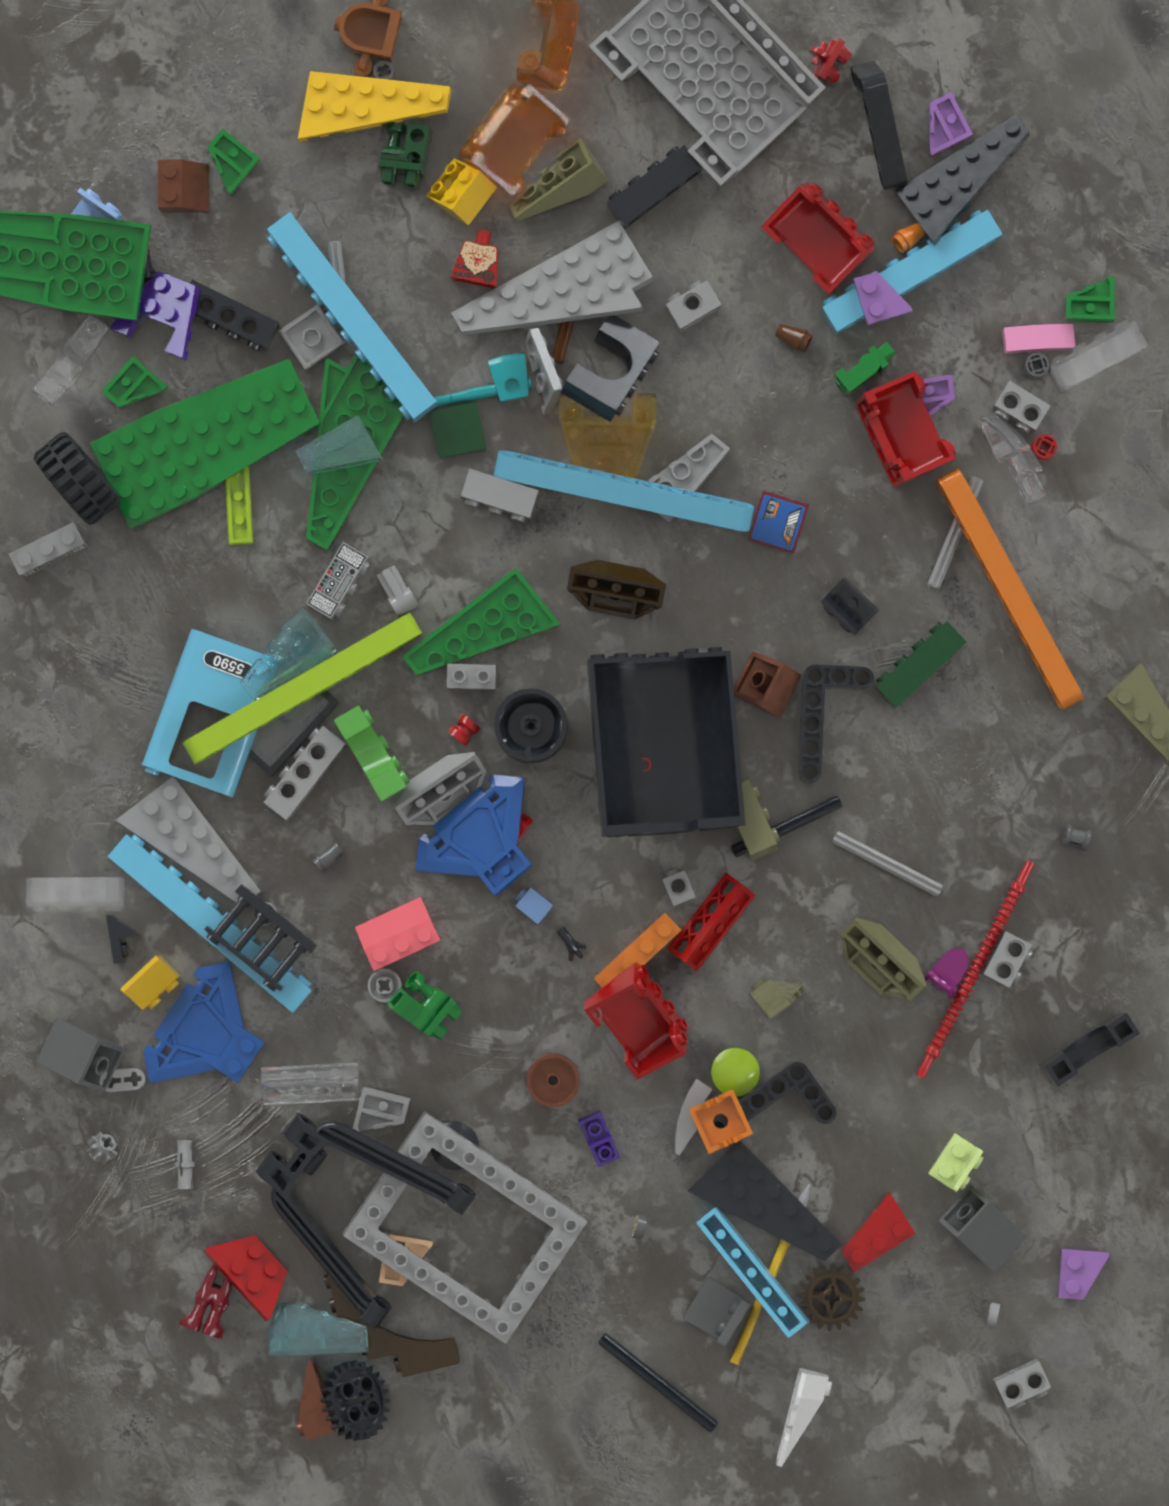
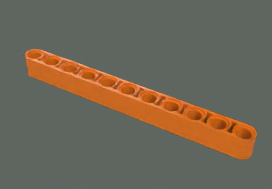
[936,468,1084,711]

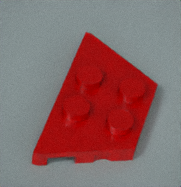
[203,1235,288,1321]

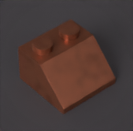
[158,159,209,213]
[734,651,801,718]

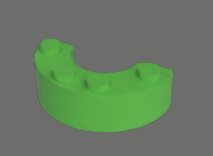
[334,705,410,802]

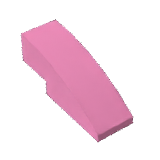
[1002,324,1076,354]

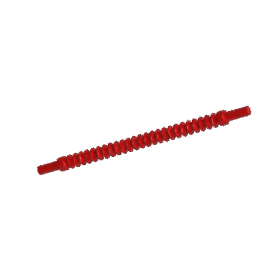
[916,860,1035,1079]

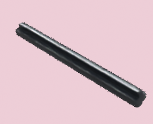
[598,1333,718,1432]

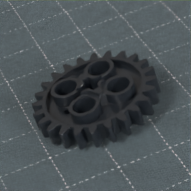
[320,1360,390,1441]

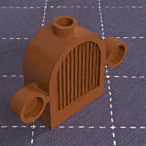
[334,0,402,77]

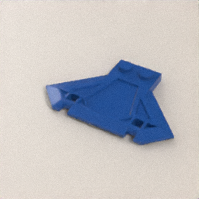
[415,775,533,896]
[143,961,265,1083]

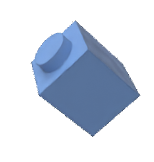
[515,887,553,924]

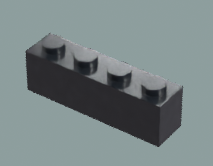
[607,145,702,229]

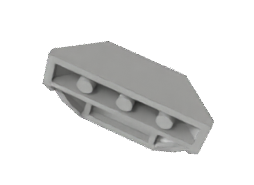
[393,752,487,825]

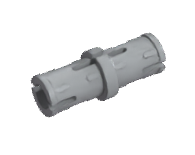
[175,1140,195,1189]

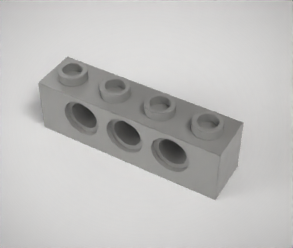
[263,726,347,821]

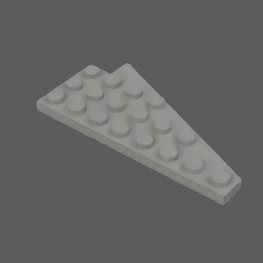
[451,221,654,336]

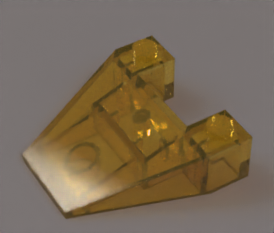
[559,393,657,479]

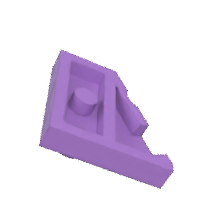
[921,374,956,416]
[1058,1248,1109,1300]

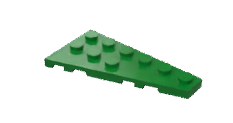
[402,568,561,676]

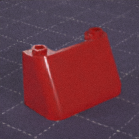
[856,371,956,488]

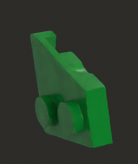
[1065,276,1115,323]

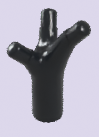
[557,927,586,961]

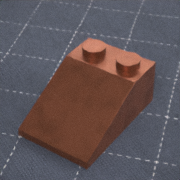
[296,1356,336,1441]

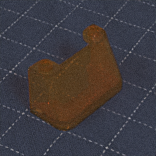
[516,0,580,91]
[458,81,570,196]

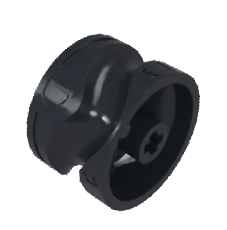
[494,688,567,764]

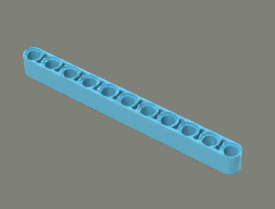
[494,450,754,531]

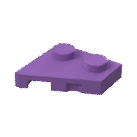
[929,92,973,157]
[853,272,912,326]

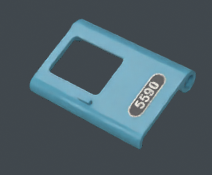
[142,629,282,797]

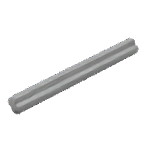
[928,476,983,590]
[832,832,943,896]

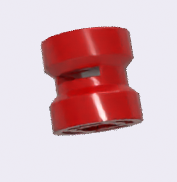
[1030,434,1057,461]
[447,713,481,747]

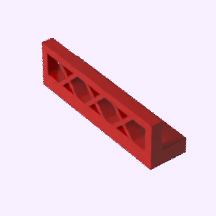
[667,873,756,972]

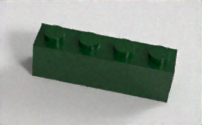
[875,621,967,709]

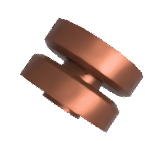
[527,1053,580,1108]

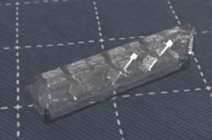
[261,1062,360,1105]

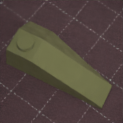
[509,137,608,221]
[749,979,806,1019]

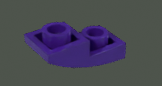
[578,1110,620,1168]

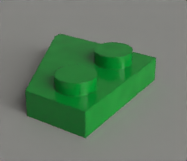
[208,128,260,195]
[101,356,168,408]

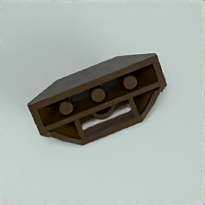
[567,560,666,619]

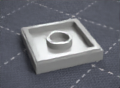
[279,305,345,371]

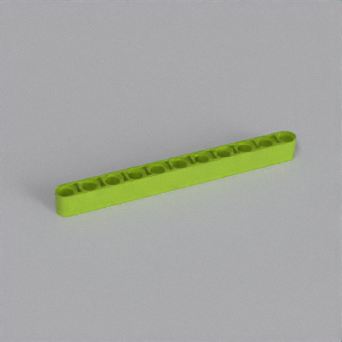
[182,613,423,764]

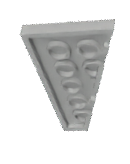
[116,776,261,903]

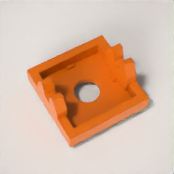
[689,1089,753,1154]

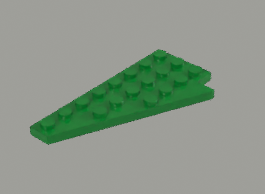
[306,354,404,551]

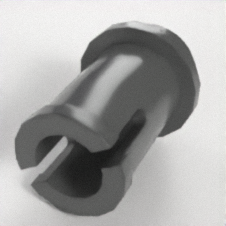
[312,842,344,872]

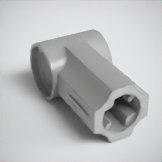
[377,566,419,617]

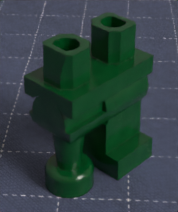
[378,121,433,188]

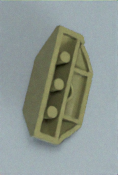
[840,917,927,1001]

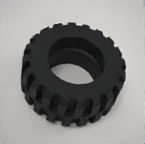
[33,432,121,525]

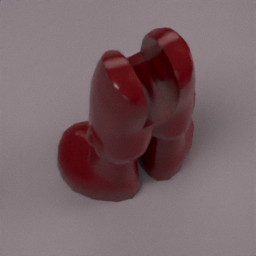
[179,1264,232,1340]

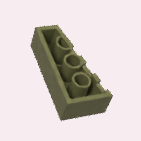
[1103,663,1169,767]

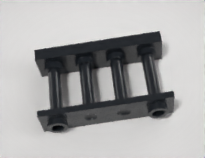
[204,884,318,992]

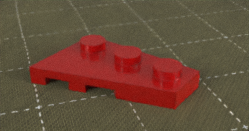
[841,1192,916,1272]

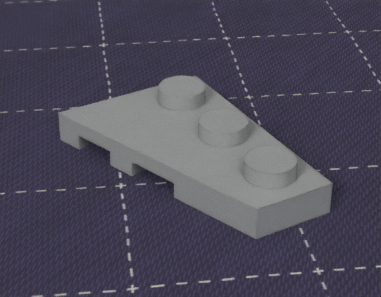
[524,328,563,415]

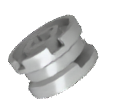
[368,968,402,1002]

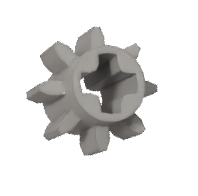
[87,1132,118,1164]

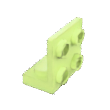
[928,1133,984,1192]

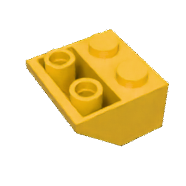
[426,158,497,225]

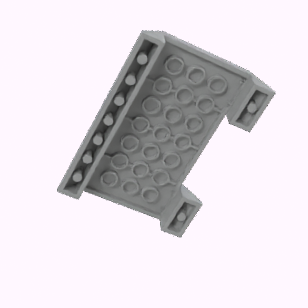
[589,0,826,186]

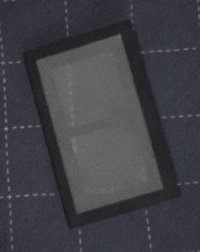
[248,661,340,777]

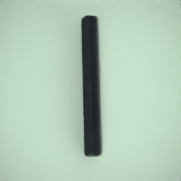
[731,796,842,857]

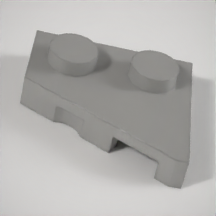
[353,1087,411,1132]

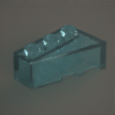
[295,415,383,475]

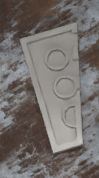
[648,434,731,523]

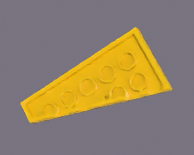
[298,71,451,142]

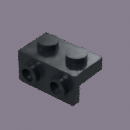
[820,577,879,635]

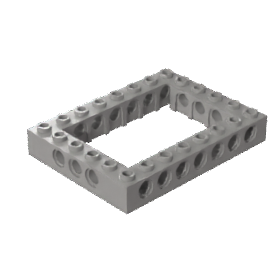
[343,1111,588,1344]

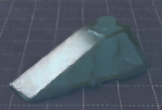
[240,608,337,701]
[268,1303,368,1356]

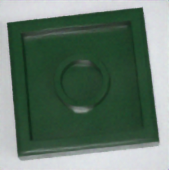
[429,402,486,459]

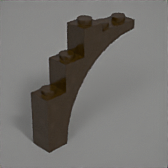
[324,1274,460,1377]

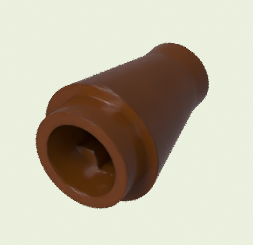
[775,323,813,352]

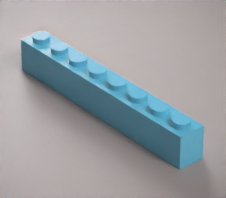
[821,210,1002,335]

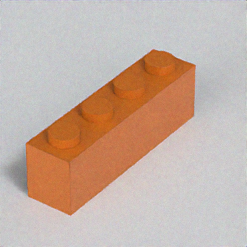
[594,913,681,987]

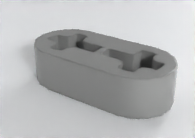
[99,1068,146,1092]

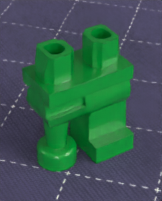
[833,342,896,397]
[387,971,462,1039]

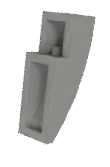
[675,1078,712,1155]

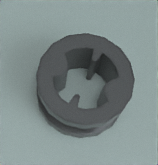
[373,60,395,80]

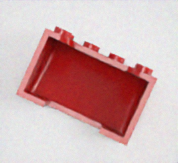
[761,183,875,294]
[584,962,688,1080]

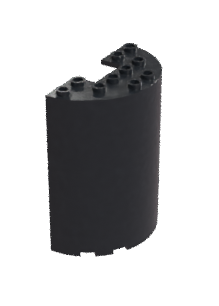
[587,647,745,838]

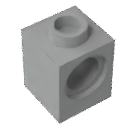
[662,868,696,906]

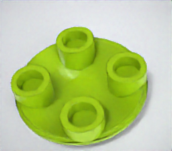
[711,1048,760,1096]

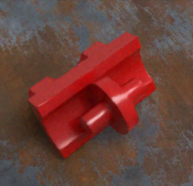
[809,38,852,84]

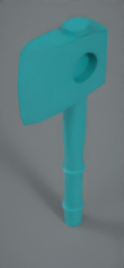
[434,354,532,406]

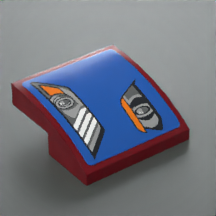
[748,490,809,554]

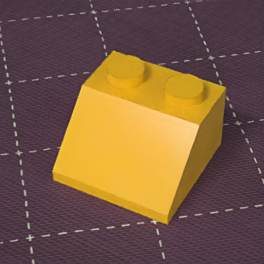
[120,955,181,1010]

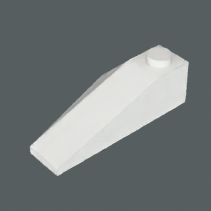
[776,1368,832,1467]

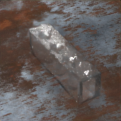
[1048,320,1148,394]
[26,877,126,912]

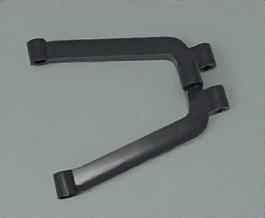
[256,1113,476,1328]

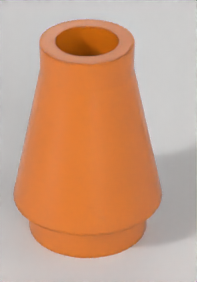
[892,223,925,253]

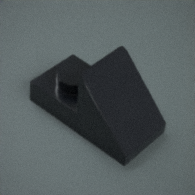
[106,915,140,964]

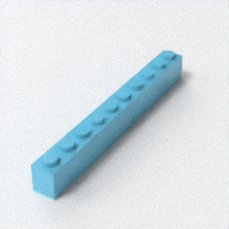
[267,212,437,423]
[107,834,313,1013]

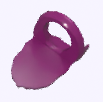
[924,949,969,999]

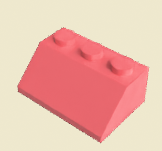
[355,897,441,971]

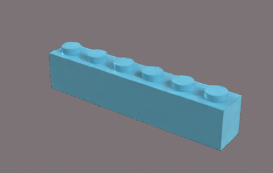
[696,1207,810,1338]

